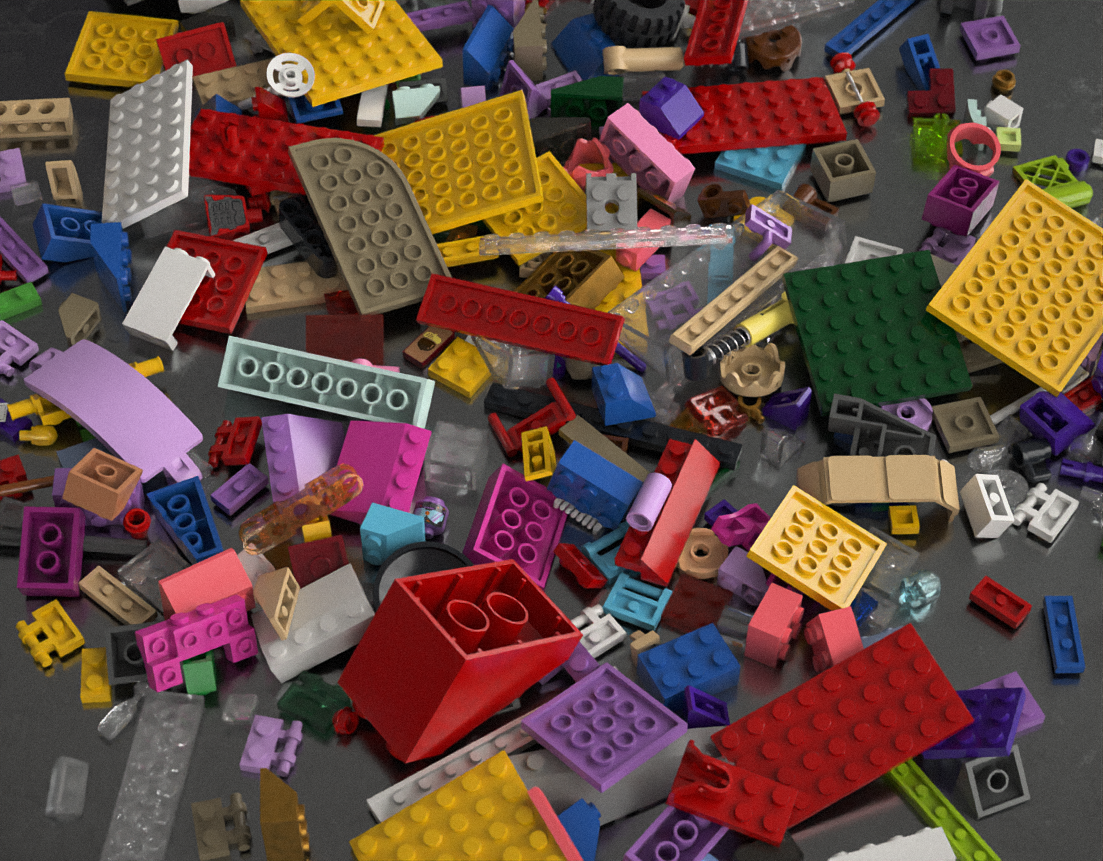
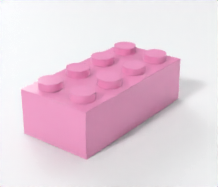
[599,103,695,203]

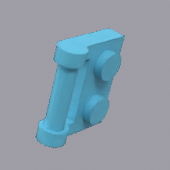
[581,520,633,585]
[603,572,673,631]

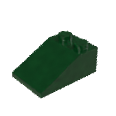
[550,76,624,130]

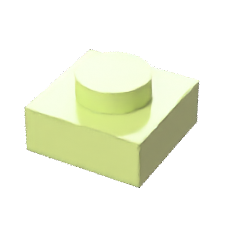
[995,127,1021,152]

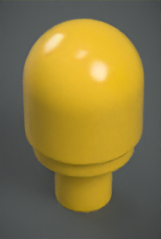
[19,425,58,446]

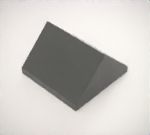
[956,743,1031,818]

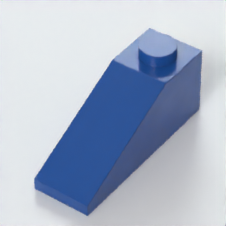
[898,34,940,91]

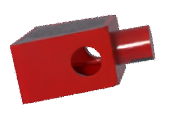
[204,195,263,241]

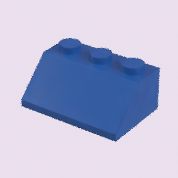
[463,5,514,90]
[551,13,622,80]

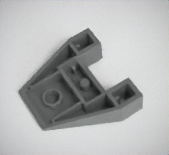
[828,394,936,507]

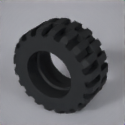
[593,0,685,48]

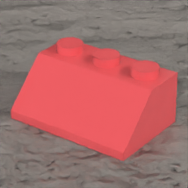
[158,548,256,620]

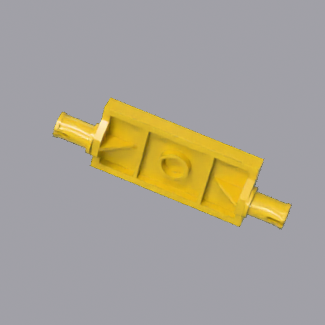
[7,356,164,426]

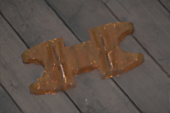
[238,464,363,555]

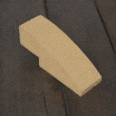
[46,160,83,208]

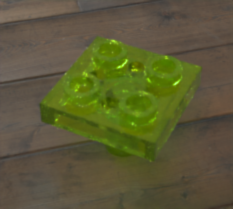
[912,113,963,160]

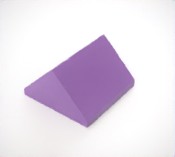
[499,60,550,122]

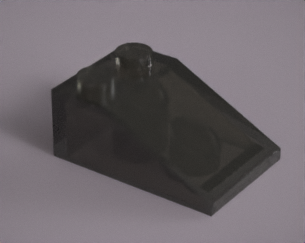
[529,117,591,166]

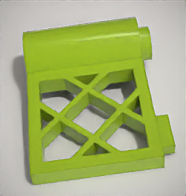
[1012,155,1093,208]

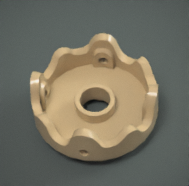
[719,343,785,397]

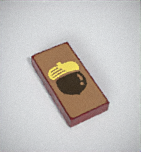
[402,326,455,369]

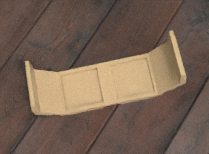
[796,455,960,522]

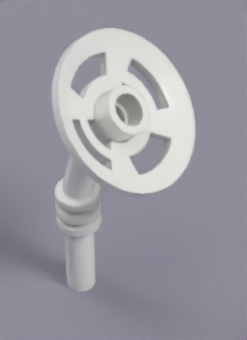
[238,53,315,111]

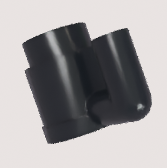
[1011,438,1052,483]

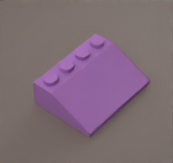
[261,414,345,521]

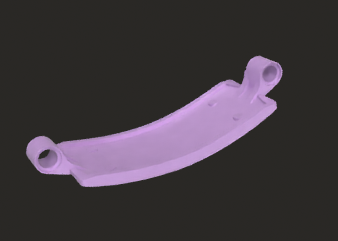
[24,339,203,486]

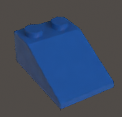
[283,89,343,124]
[32,203,102,262]

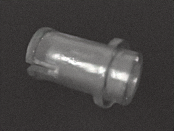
[186,448,213,479]

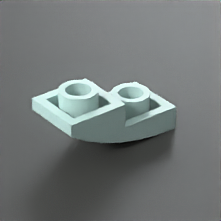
[964,99,990,151]

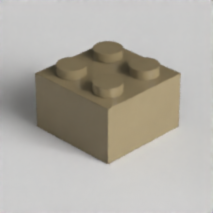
[810,139,876,202]

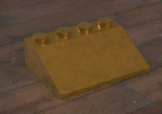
[514,239,625,309]

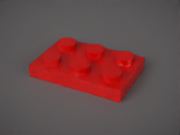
[155,22,237,79]

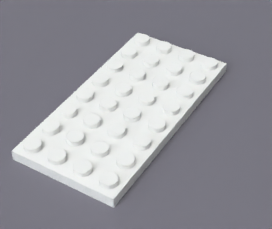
[102,60,193,229]

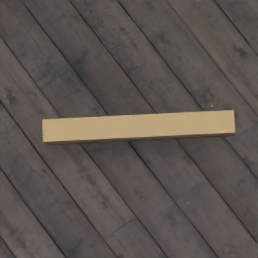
[669,246,798,355]

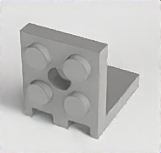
[585,173,638,234]

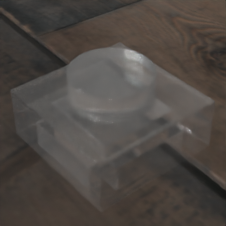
[222,694,259,724]

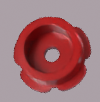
[332,706,359,735]

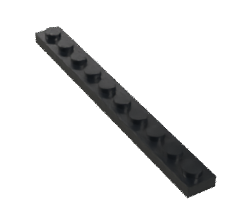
[484,382,743,471]

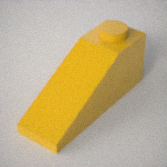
[521,426,556,481]

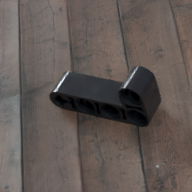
[279,194,338,278]

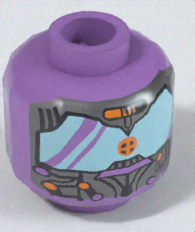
[413,496,449,539]

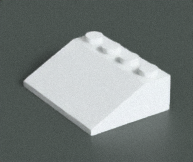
[251,563,375,684]

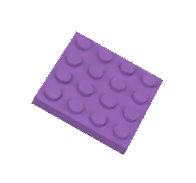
[521,662,688,793]

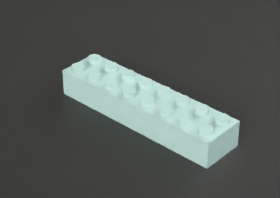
[218,336,435,429]

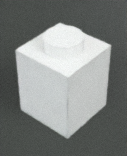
[984,95,1024,131]

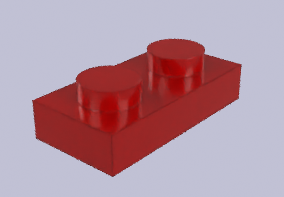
[553,543,608,589]
[969,576,1033,629]

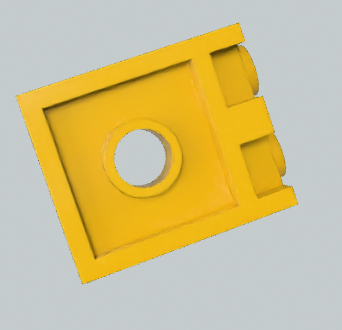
[297,0,385,34]

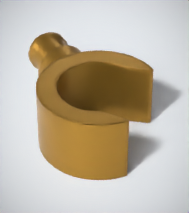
[737,395,765,424]

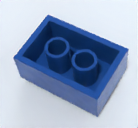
[547,440,643,530]
[636,623,741,712]

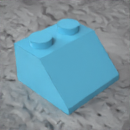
[360,503,426,565]

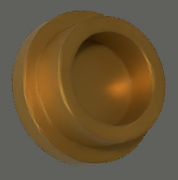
[992,70,1016,91]

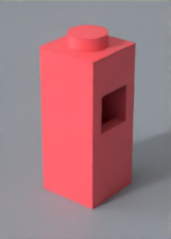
[616,209,671,272]

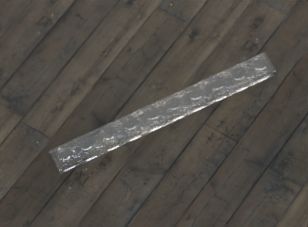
[479,223,732,256]

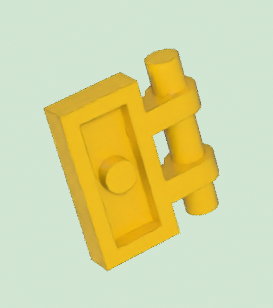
[15,599,85,667]

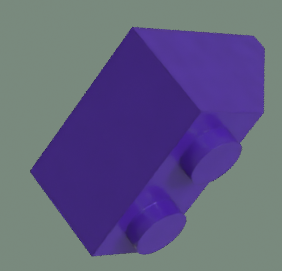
[639,77,704,140]

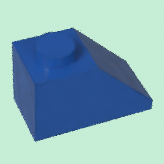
[557,798,601,861]

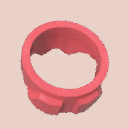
[946,123,1001,177]
[562,137,614,193]

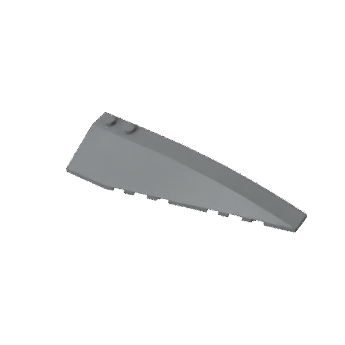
[508,726,727,826]

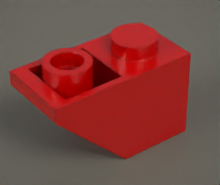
[251,86,289,123]

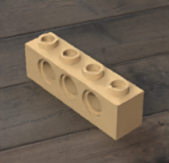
[0,98,73,138]

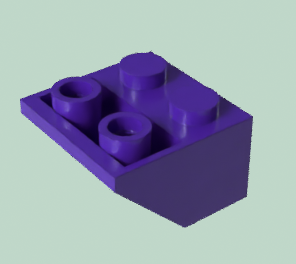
[1019,391,1096,456]

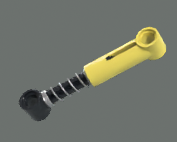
[682,291,794,381]

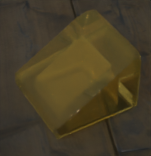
[668,407,707,434]

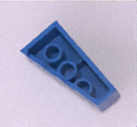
[146,476,224,565]

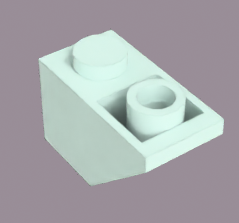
[392,84,440,125]

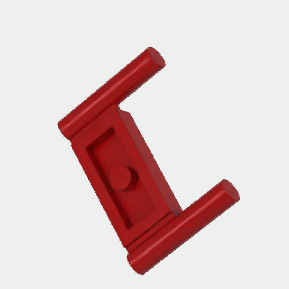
[487,378,576,457]

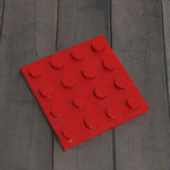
[167,230,268,334]

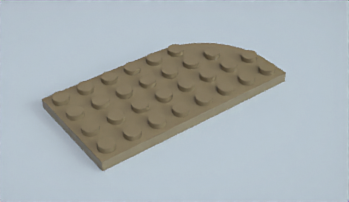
[288,138,452,319]

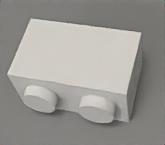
[960,474,1015,538]

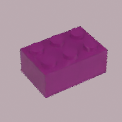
[921,165,1000,237]
[17,506,86,597]

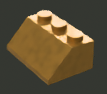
[260,768,310,861]

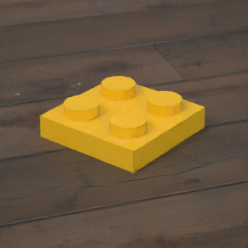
[428,337,499,398]

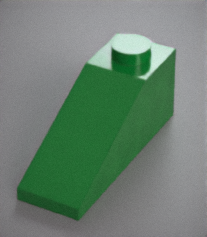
[183,649,217,695]

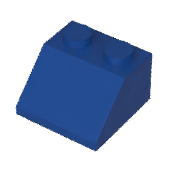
[592,363,656,426]

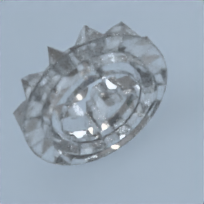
[990,470,1029,507]

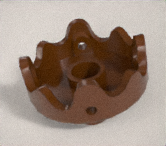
[744,19,802,72]

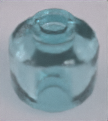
[899,569,941,609]

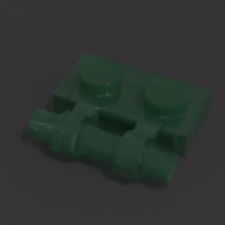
[277,671,352,735]

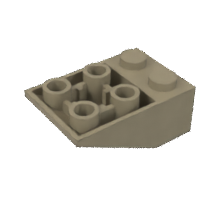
[513,0,547,81]

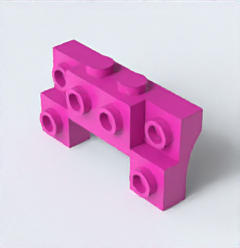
[711,503,803,595]
[135,594,258,693]

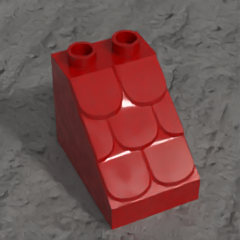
[337,559,583,763]

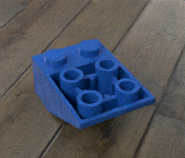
[90,222,132,312]

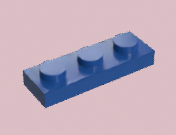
[1043,596,1085,673]

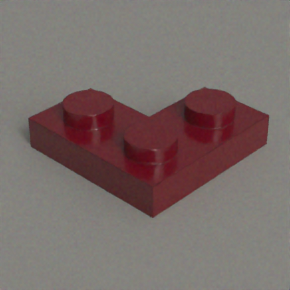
[906,68,956,116]

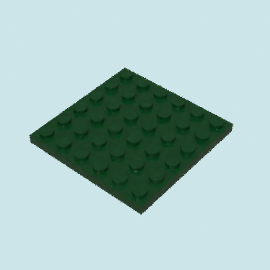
[781,250,973,417]

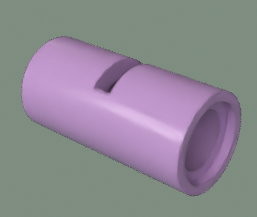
[626,472,672,531]

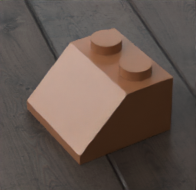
[62,448,143,521]

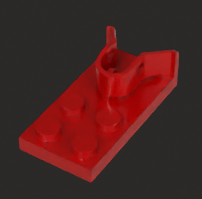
[665,740,799,847]

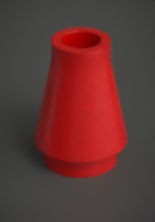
[123,508,151,540]

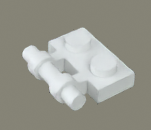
[1013,483,1079,543]
[570,604,626,658]

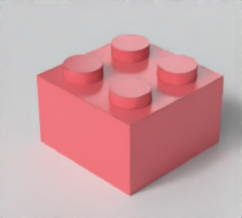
[744,583,805,669]
[804,606,864,674]

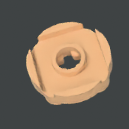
[677,528,728,579]

